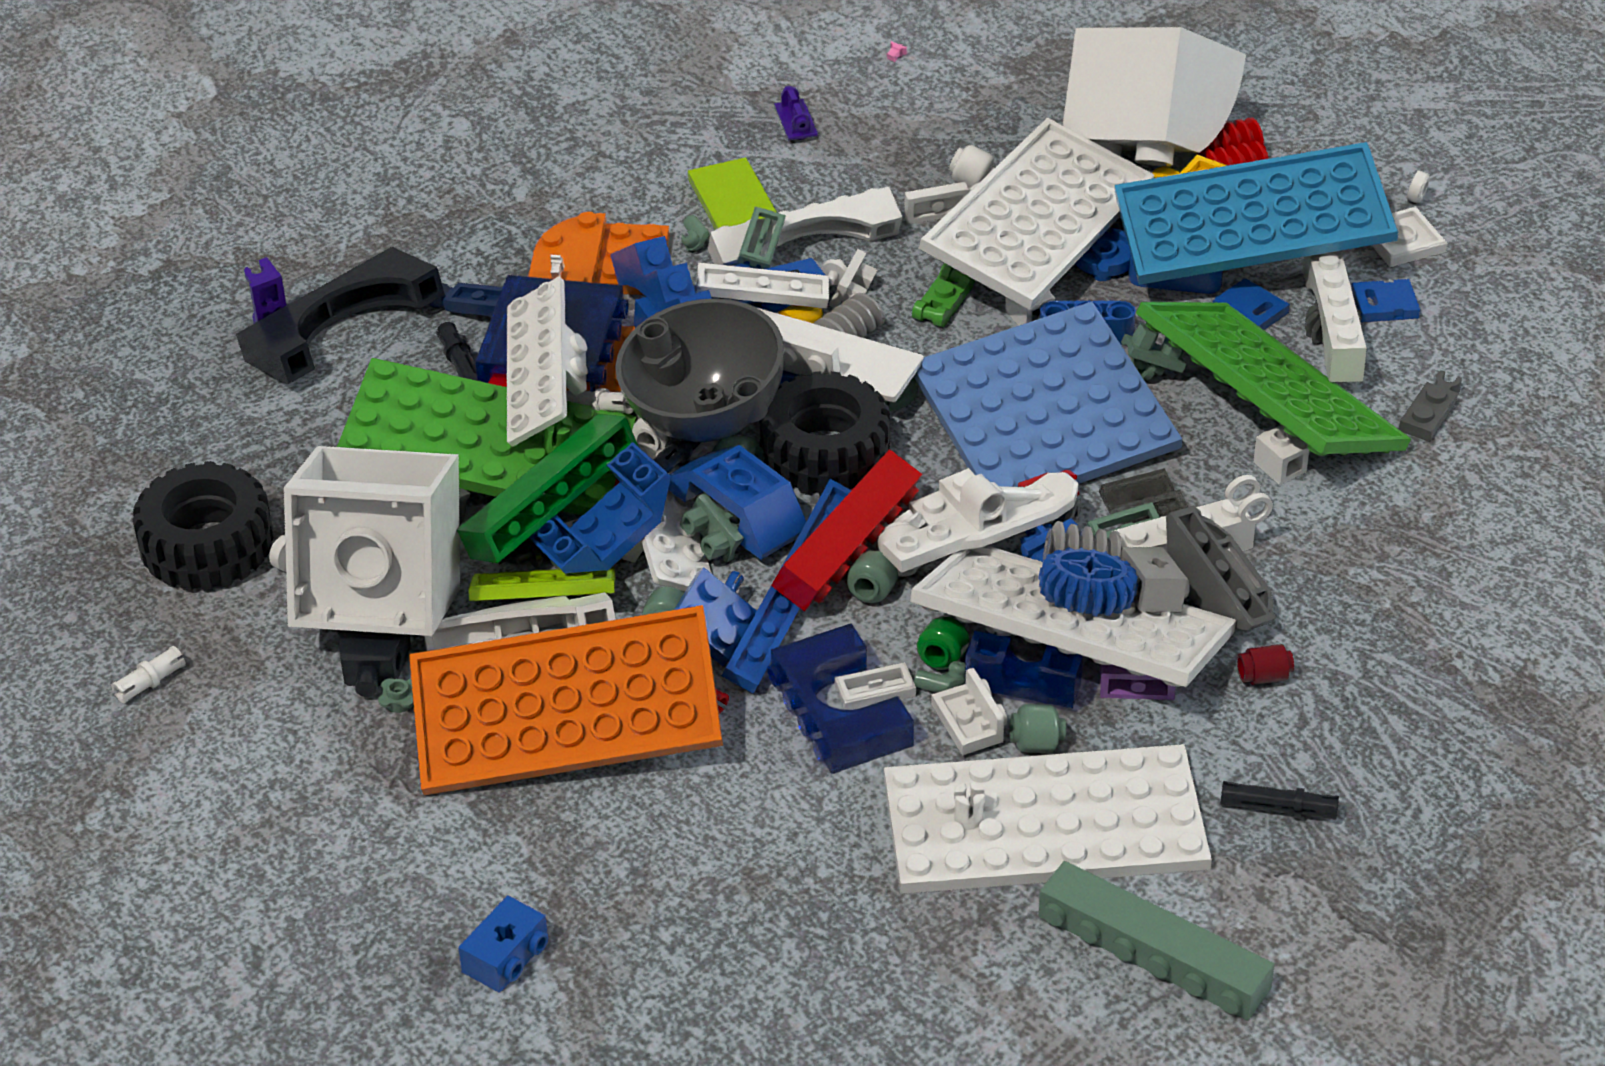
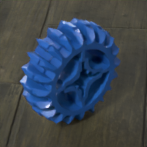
[1038,547,1138,617]

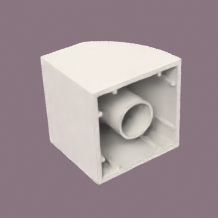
[1063,27,1246,167]

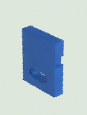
[1213,278,1290,330]
[1351,279,1420,322]

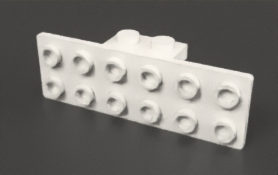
[507,276,588,447]
[755,307,924,402]
[622,442,712,591]

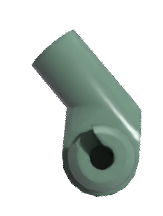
[681,215,709,251]

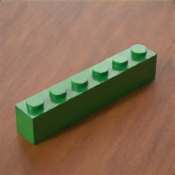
[456,414,639,563]

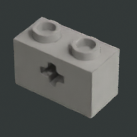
[1121,547,1189,612]

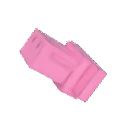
[887,42,907,62]

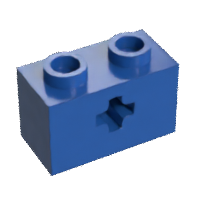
[458,895,548,993]

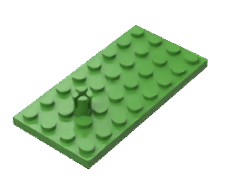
[1136,302,1411,456]
[337,358,636,516]

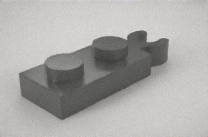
[1399,371,1462,442]

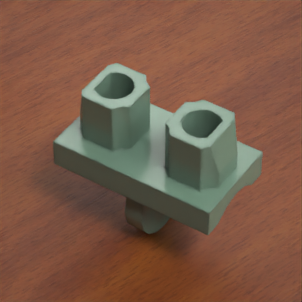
[1121,323,1187,381]
[680,493,744,563]

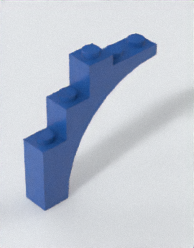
[610,236,712,312]

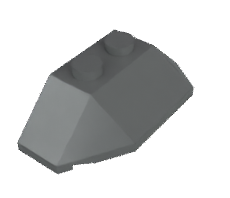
[1166,506,1276,631]

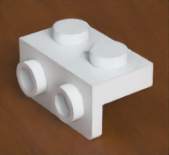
[931,668,1007,755]

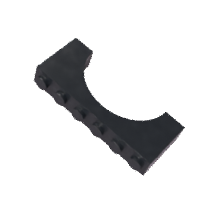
[236,247,445,384]

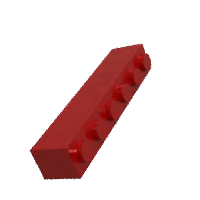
[771,449,923,612]

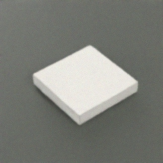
[1371,207,1447,267]

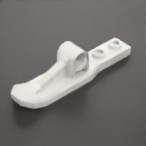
[883,472,1078,573]

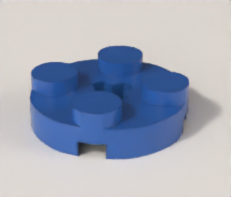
[1075,228,1130,281]

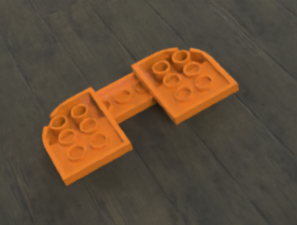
[524,211,670,392]

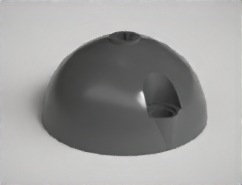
[615,298,784,442]

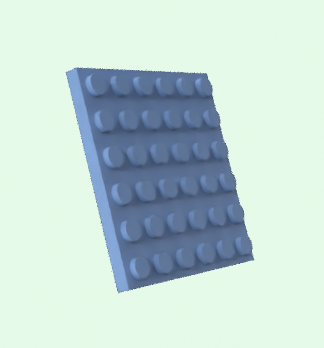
[914,301,1183,487]

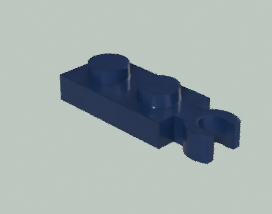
[429,282,516,317]

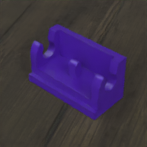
[244,257,287,323]

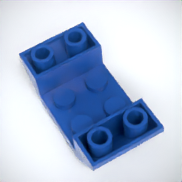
[528,442,671,573]
[668,445,806,560]

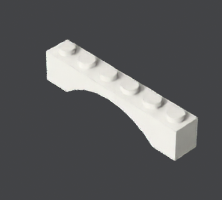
[708,186,902,266]
[1303,251,1367,382]

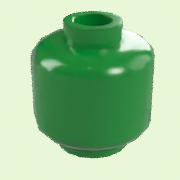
[917,616,970,670]

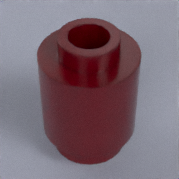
[1237,644,1294,685]

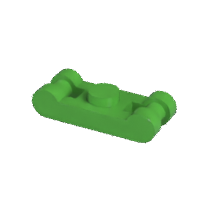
[912,263,975,327]

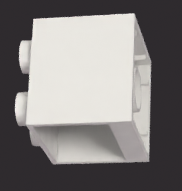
[284,446,460,636]

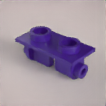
[774,86,818,140]

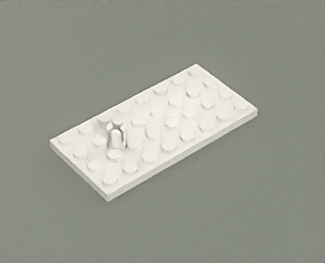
[919,118,1154,310]
[910,546,1237,687]
[884,744,1212,894]

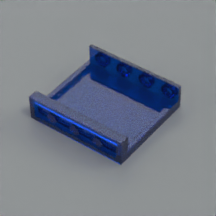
[475,275,629,392]

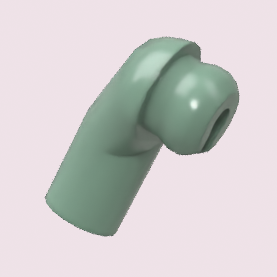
[914,661,969,693]

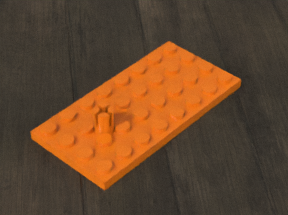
[409,605,723,795]

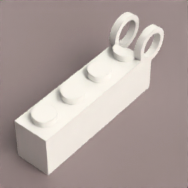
[1111,475,1273,557]

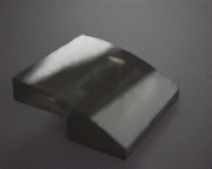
[1099,468,1188,528]

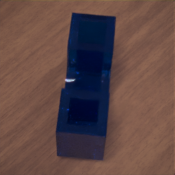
[965,631,1083,709]

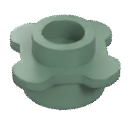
[378,678,414,713]

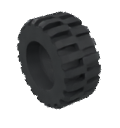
[759,371,890,496]
[132,461,274,591]

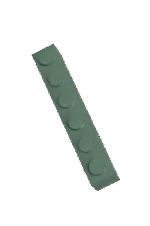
[1038,860,1275,1021]

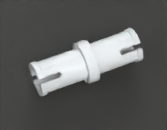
[111,646,186,704]

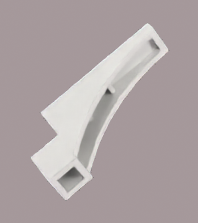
[423,592,616,651]

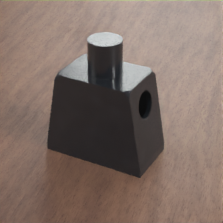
[338,630,411,697]

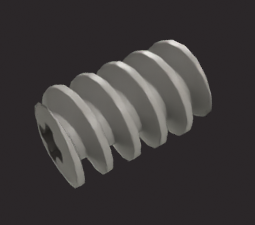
[813,293,885,338]
[1043,521,1122,560]

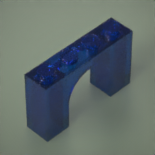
[768,623,914,774]

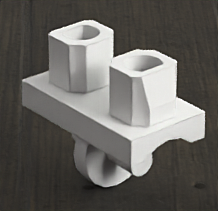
[821,249,877,308]

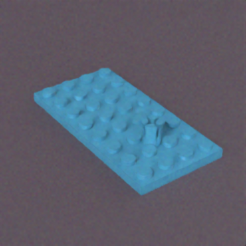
[1114,142,1398,285]

